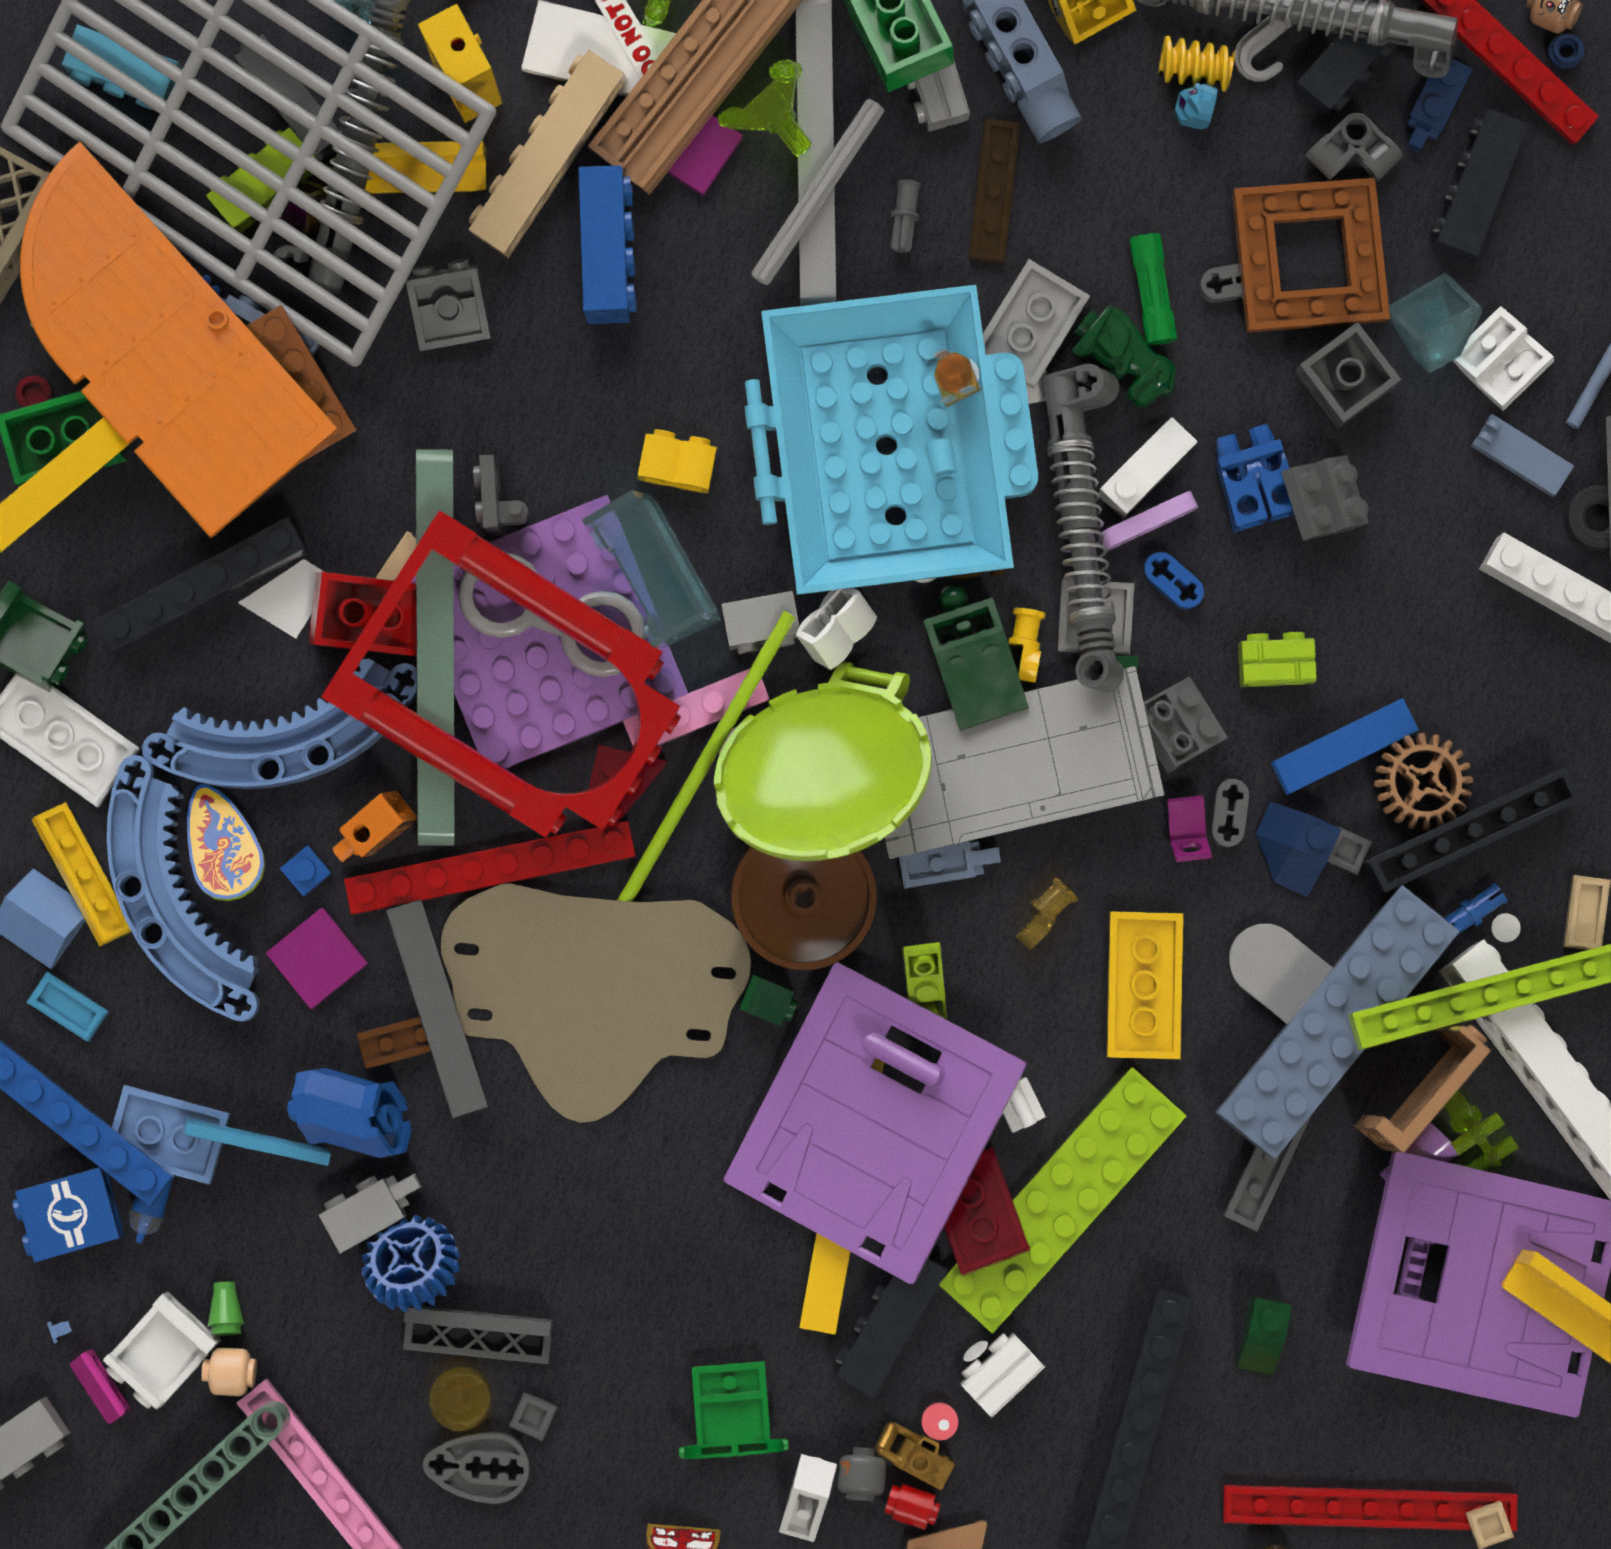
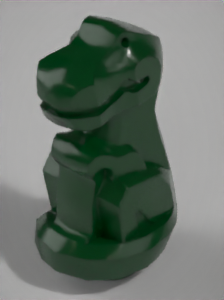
[1071,306,1176,407]

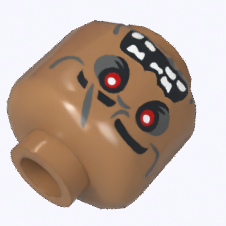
[1526,0,1583,34]

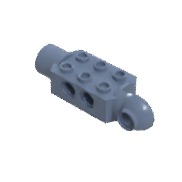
[962,0,1082,143]

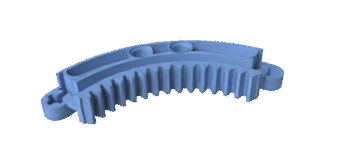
[142,658,417,789]
[107,755,260,1021]

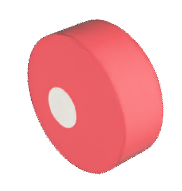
[921,1402,958,1440]

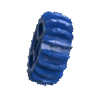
[361,1214,460,1313]

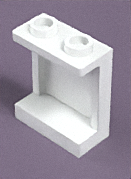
[103,1292,221,1409]

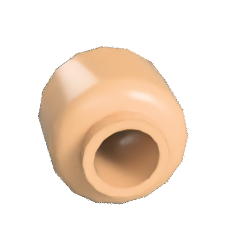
[202,1347,257,1396]

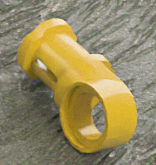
[1008,608,1046,683]

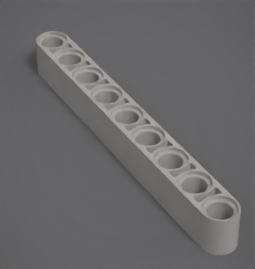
[796,0,836,306]

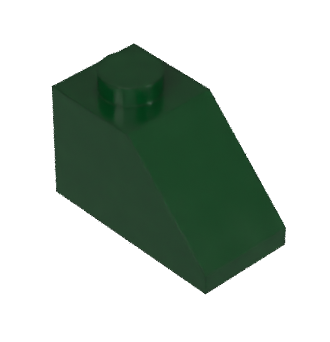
[740,975,798,1026]
[1236,1296,1292,1375]

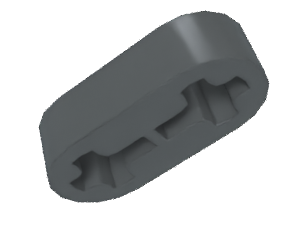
[1199,263,1243,303]
[1210,779,1249,848]

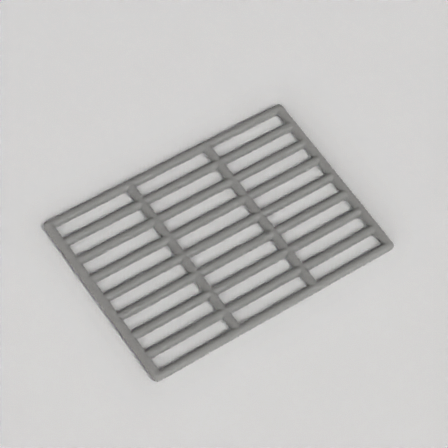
[1,0,496,367]

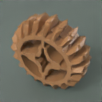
[1374,733,1473,831]

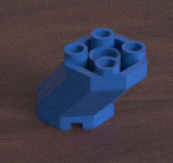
[287,1068,412,1158]

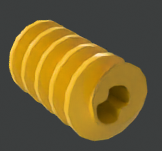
[1158,36,1235,92]

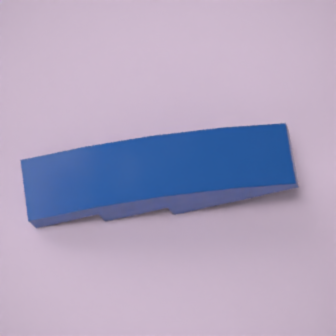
[1271,698,1419,795]

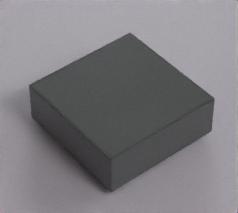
[1327,827,1372,875]
[509,1392,558,1441]

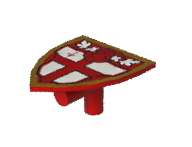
[646,1524,721,1549]

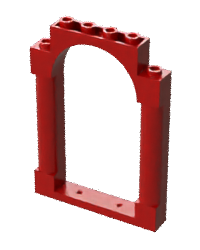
[321,510,681,838]

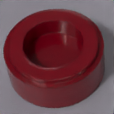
[15,375,54,408]

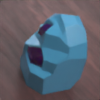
[1174,83,1218,129]

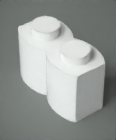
[796,588,877,670]

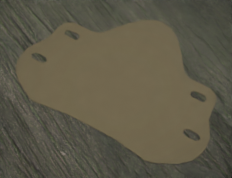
[441,883,751,1123]

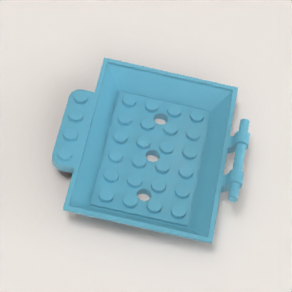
[744,285,1038,595]

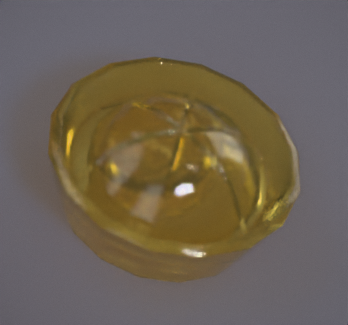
[429,1367,493,1431]

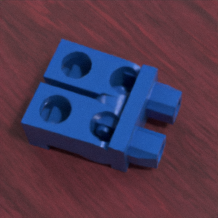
[1215,424,1295,533]

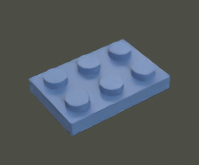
[112,1085,231,1184]

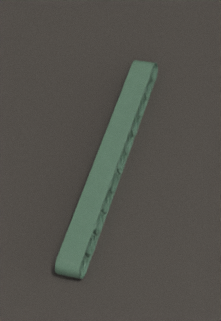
[416,449,454,846]

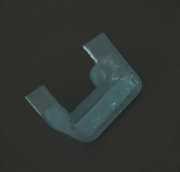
[582,490,721,648]

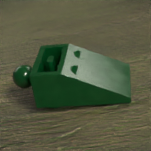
[923,584,1029,731]

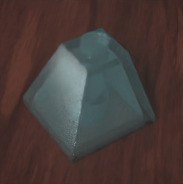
[1389,273,1483,374]

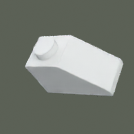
[779,1454,837,1542]

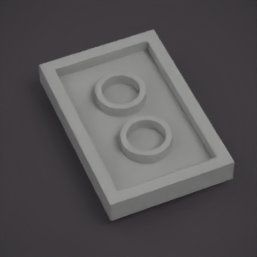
[983,259,1090,389]

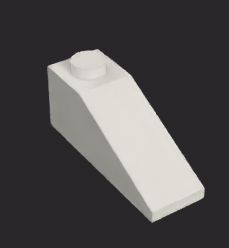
[1098,417,1198,519]

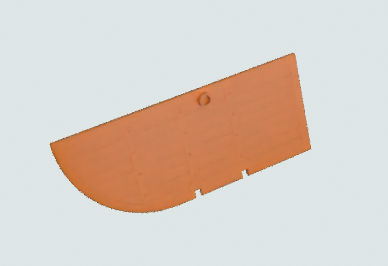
[20,141,338,538]

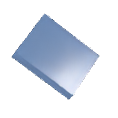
[0,869,86,969]

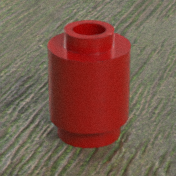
[884,1484,940,1530]

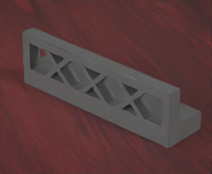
[403,1305,553,1364]

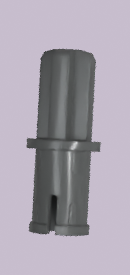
[890,180,921,253]

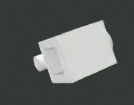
[1002,1077,1046,1133]

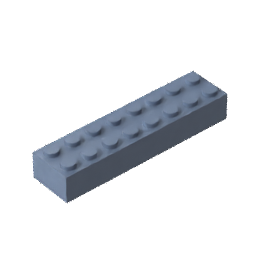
[1215,885,1460,1159]

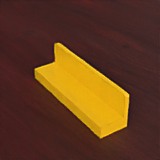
[365,141,486,194]
[1501,1249,1611,1364]

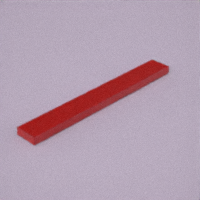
[1223,1485,1517,1532]

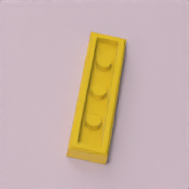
[32,802,131,947]

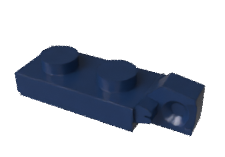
[1406,59,1473,153]

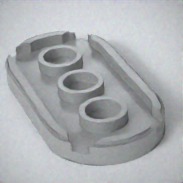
[1229,924,1333,1024]

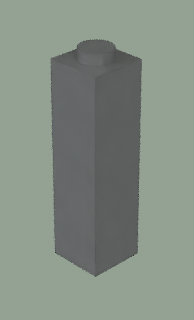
[235,34,340,162]

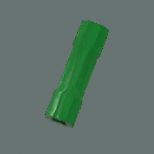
[1129,233,1177,346]

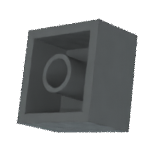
[1295,322,1401,429]

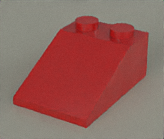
[308,572,417,656]

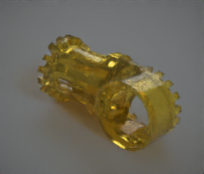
[1016,877,1079,951]

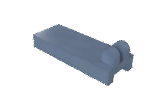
[1471,414,1574,498]

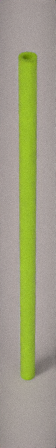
[617,610,796,902]

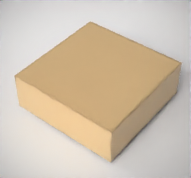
[1465,1501,1514,1549]

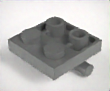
[473,455,529,537]
[1144,677,1228,774]

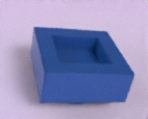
[280,845,332,897]

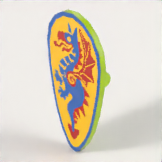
[187,784,265,901]

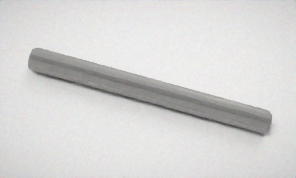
[752,99,884,285]

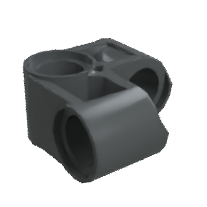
[1305,113,1403,182]

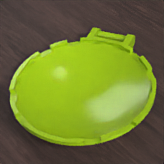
[714,661,932,861]

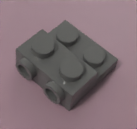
[406,259,491,351]
[1281,455,1369,541]

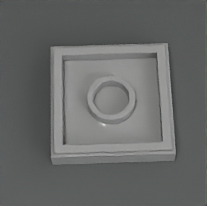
[1057,579,1134,656]

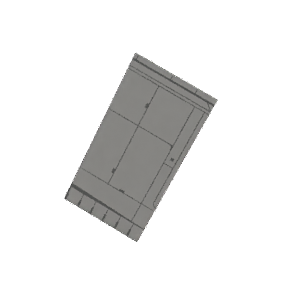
[885,666,1164,859]

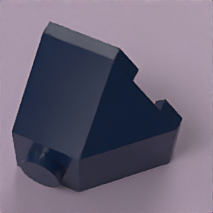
[1255,802,1342,897]

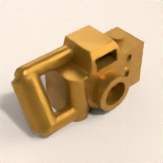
[875,1422,955,1490]

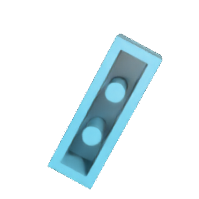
[62,25,182,110]

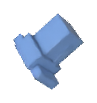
[47,1321,72,1343]

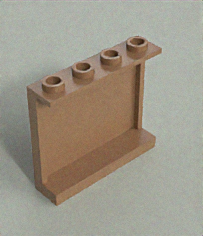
[1354,1025,1491,1153]

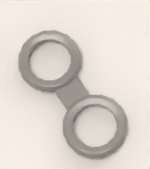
[458,552,647,677]

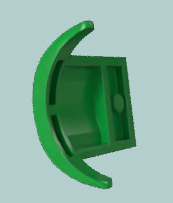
[679,1361,789,1459]

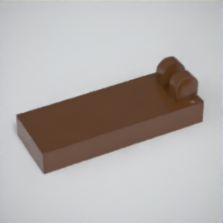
[356,1017,431,1069]

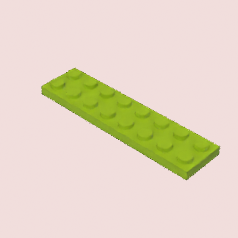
[939,1067,1186,1334]

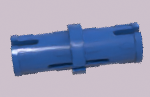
[1444,883,1507,936]

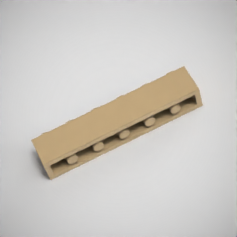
[468,49,627,258]

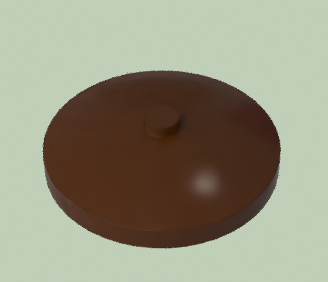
[731,847,877,970]

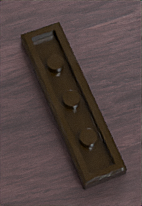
[968,118,1020,265]

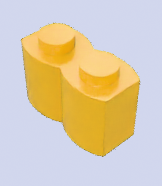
[638,429,717,493]

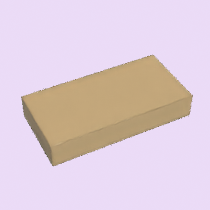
[1563,875,1610,950]

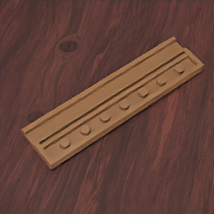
[588,0,803,195]

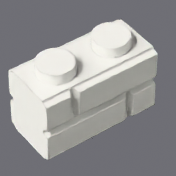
[961,1333,1045,1418]

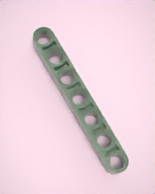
[104,1401,290,1549]

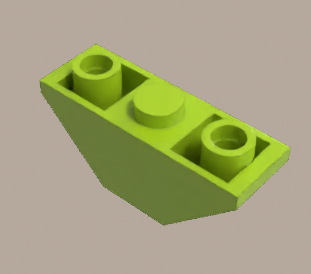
[902,942,947,1020]

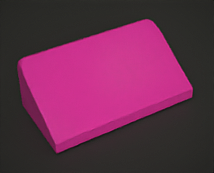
[70,1349,131,1424]

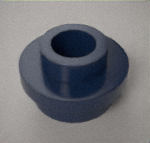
[1548,33,1584,69]

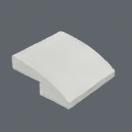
[1450,306,1554,411]

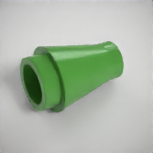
[208,1282,244,1336]

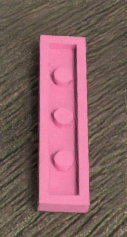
[623,669,770,745]

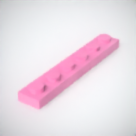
[237,1379,403,1549]

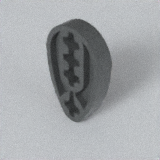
[423,1432,530,1504]

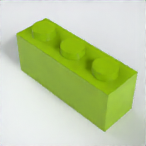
[206,127,315,233]

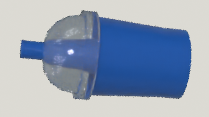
[128,1181,172,1243]

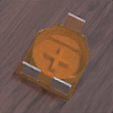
[934,349,981,407]

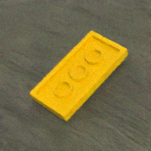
[1106,912,1183,1059]

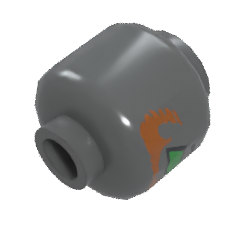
[838,1447,886,1502]

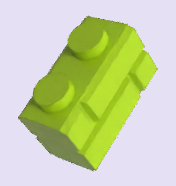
[1238,632,1316,687]

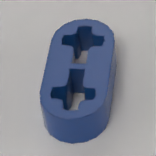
[1143,552,1204,610]

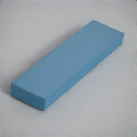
[182,1118,331,1166]

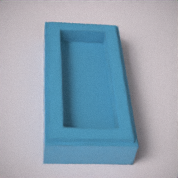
[27,972,109,1042]

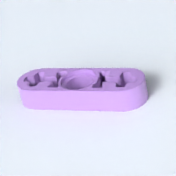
[1096,491,1199,551]

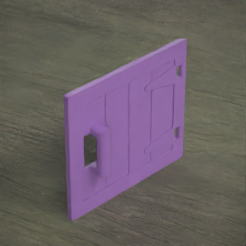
[724,963,1027,1284]
[1346,1152,1611,1417]

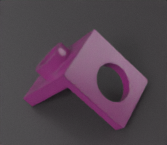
[1167,795,1212,862]

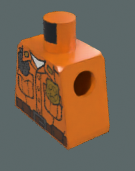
[332,791,417,864]

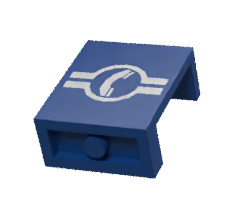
[13,1167,125,1262]

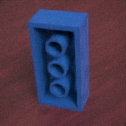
[579,165,637,324]

